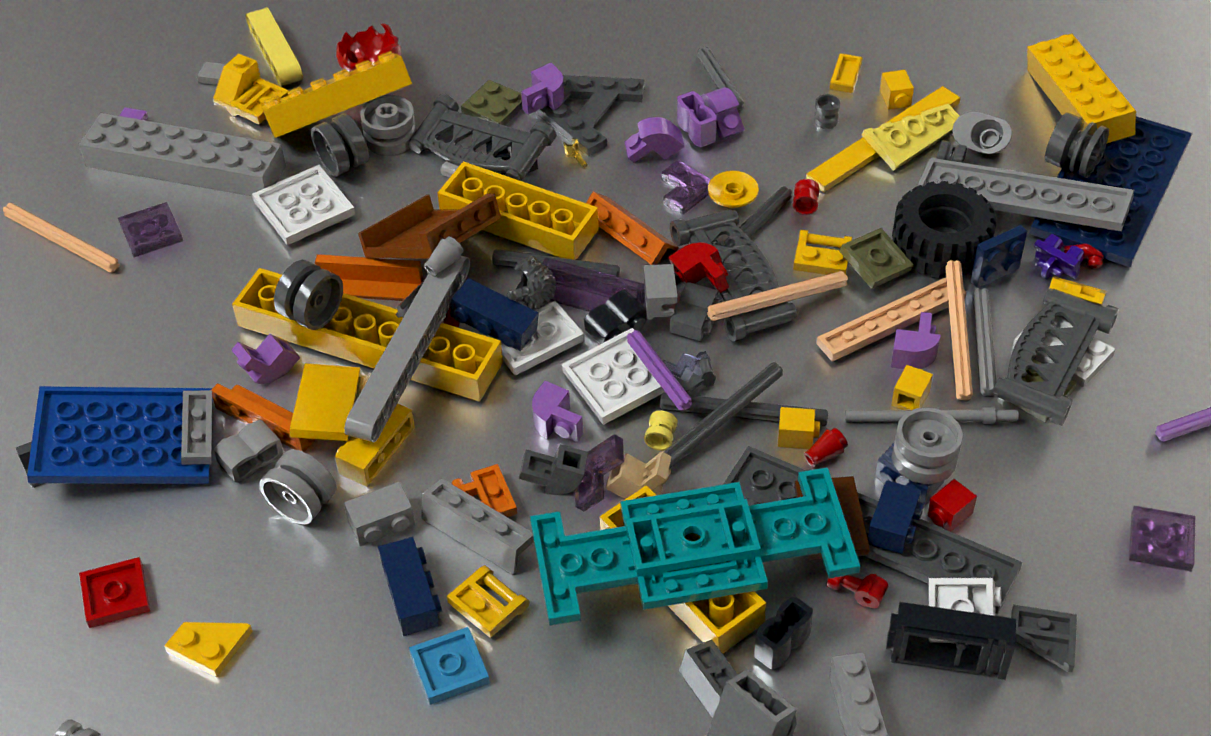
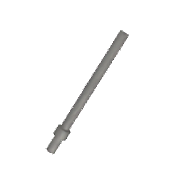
[845,407,1018,424]

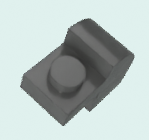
[519,444,588,495]

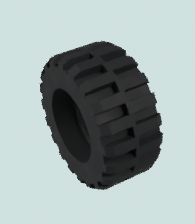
[892,181,997,278]

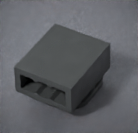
[707,669,797,736]

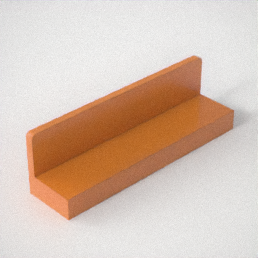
[586,191,679,265]
[315,254,423,301]
[211,383,316,452]

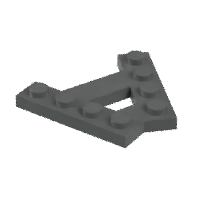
[535,75,644,157]

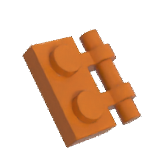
[452,464,518,517]

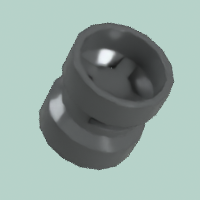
[814,94,840,129]
[936,140,967,163]

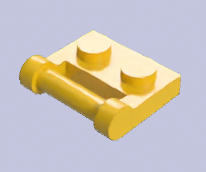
[226,78,289,124]
[793,230,852,275]
[447,565,530,638]

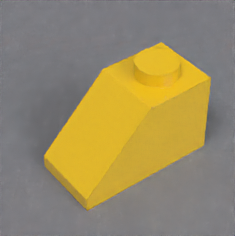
[213,53,261,107]

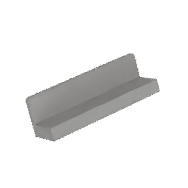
[421,478,534,574]

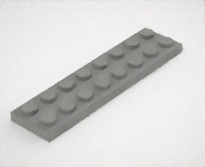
[917,158,1134,231]

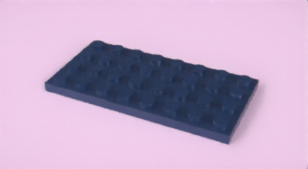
[1029,116,1192,268]

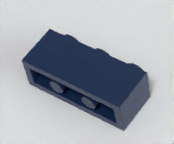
[450,278,539,351]
[378,537,442,636]

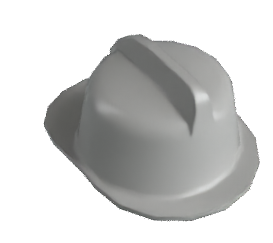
[952,111,1012,155]

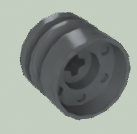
[1045,112,1109,178]

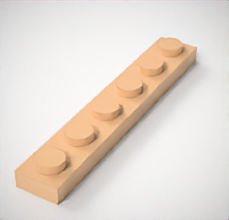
[817,277,966,362]

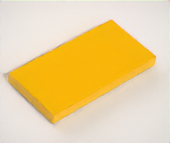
[290,364,360,441]

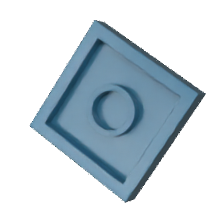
[409,627,490,705]

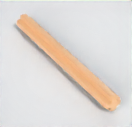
[3,203,120,273]
[946,260,973,401]
[707,271,848,321]

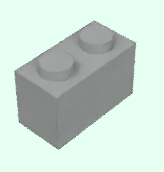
[344,482,415,546]

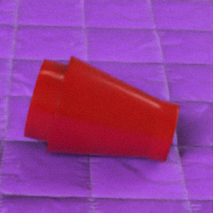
[804,428,848,467]

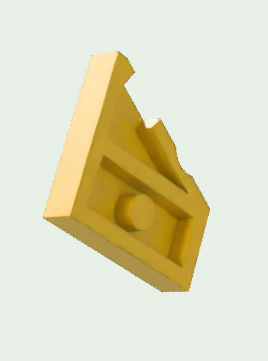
[1049,276,1107,304]
[164,622,253,677]

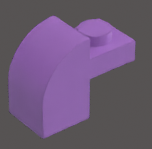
[521,63,564,115]
[701,87,745,140]
[625,117,684,163]
[891,312,941,369]
[232,334,300,384]
[532,381,583,442]

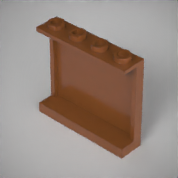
[358,194,501,259]

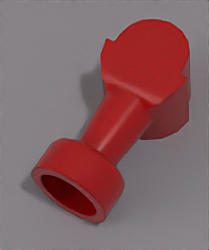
[827,574,889,608]

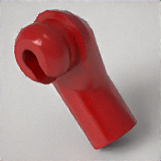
[1064,244,1104,269]

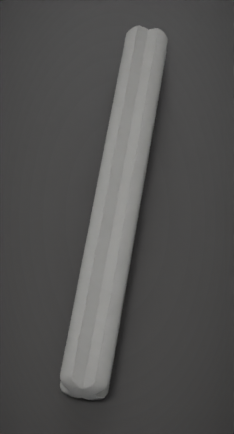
[973,288,996,396]

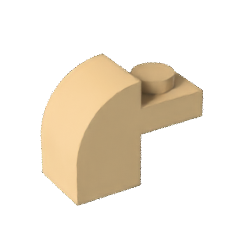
[605,451,672,499]

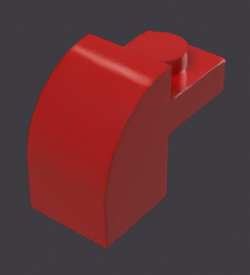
[669,242,729,293]

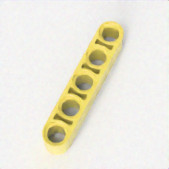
[245,7,303,87]

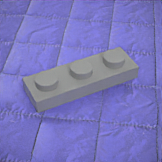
[181,390,212,465]

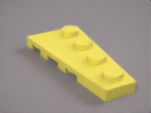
[861,104,960,171]

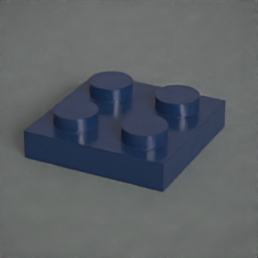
[971,225,1028,288]

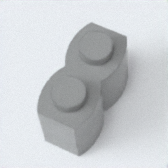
[213,420,284,482]

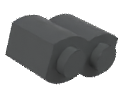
[670,282,722,341]

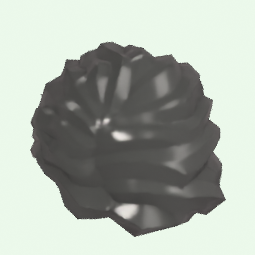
[506,256,557,309]

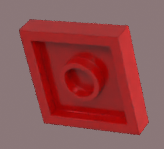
[79,557,151,628]

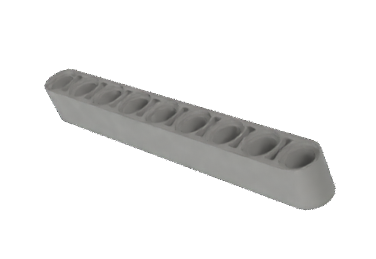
[344,256,470,442]

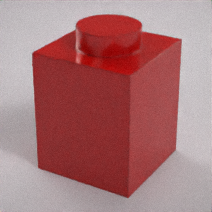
[927,479,977,532]

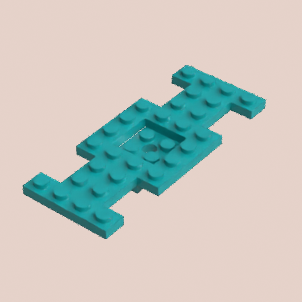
[530,467,860,626]

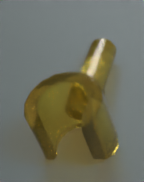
[563,138,588,169]

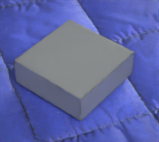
[197,62,226,85]

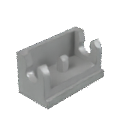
[644,264,677,320]

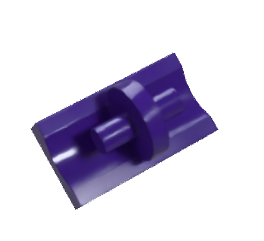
[1034,234,1084,280]

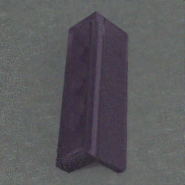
[542,257,645,312]

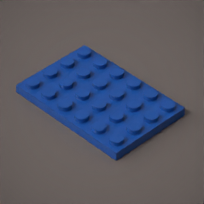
[27,386,213,484]

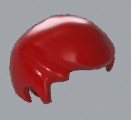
[336,24,402,72]

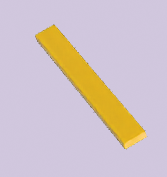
[806,86,961,193]

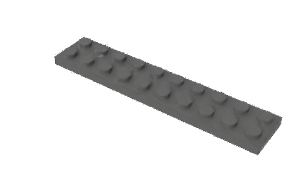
[724,446,1022,614]

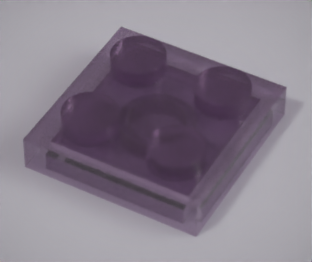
[118,202,183,257]
[1129,506,1195,572]

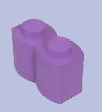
[677,91,716,147]

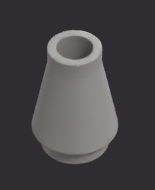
[424,236,463,276]

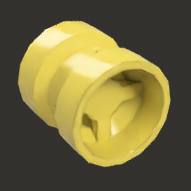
[644,410,678,451]

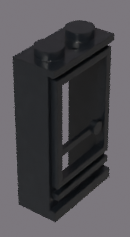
[886,602,1017,680]

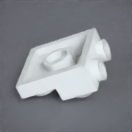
[929,578,1002,643]

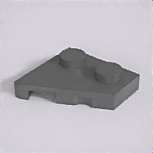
[1011,604,1077,673]

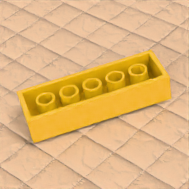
[1027,33,1136,143]
[261,51,412,138]
[437,161,599,260]
[599,485,766,654]

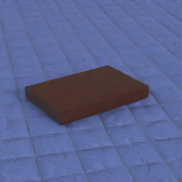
[794,476,870,560]

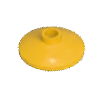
[708,171,759,208]

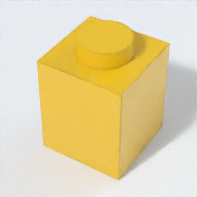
[880,69,914,110]
[891,365,933,410]
[778,407,820,449]

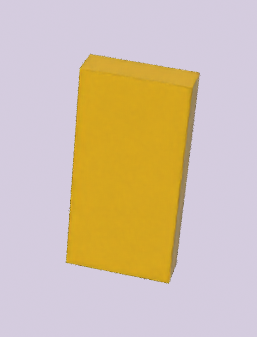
[830,54,863,93]

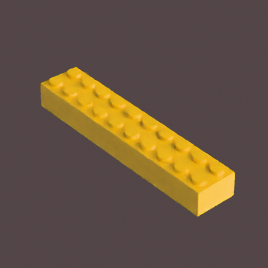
[232,268,503,402]

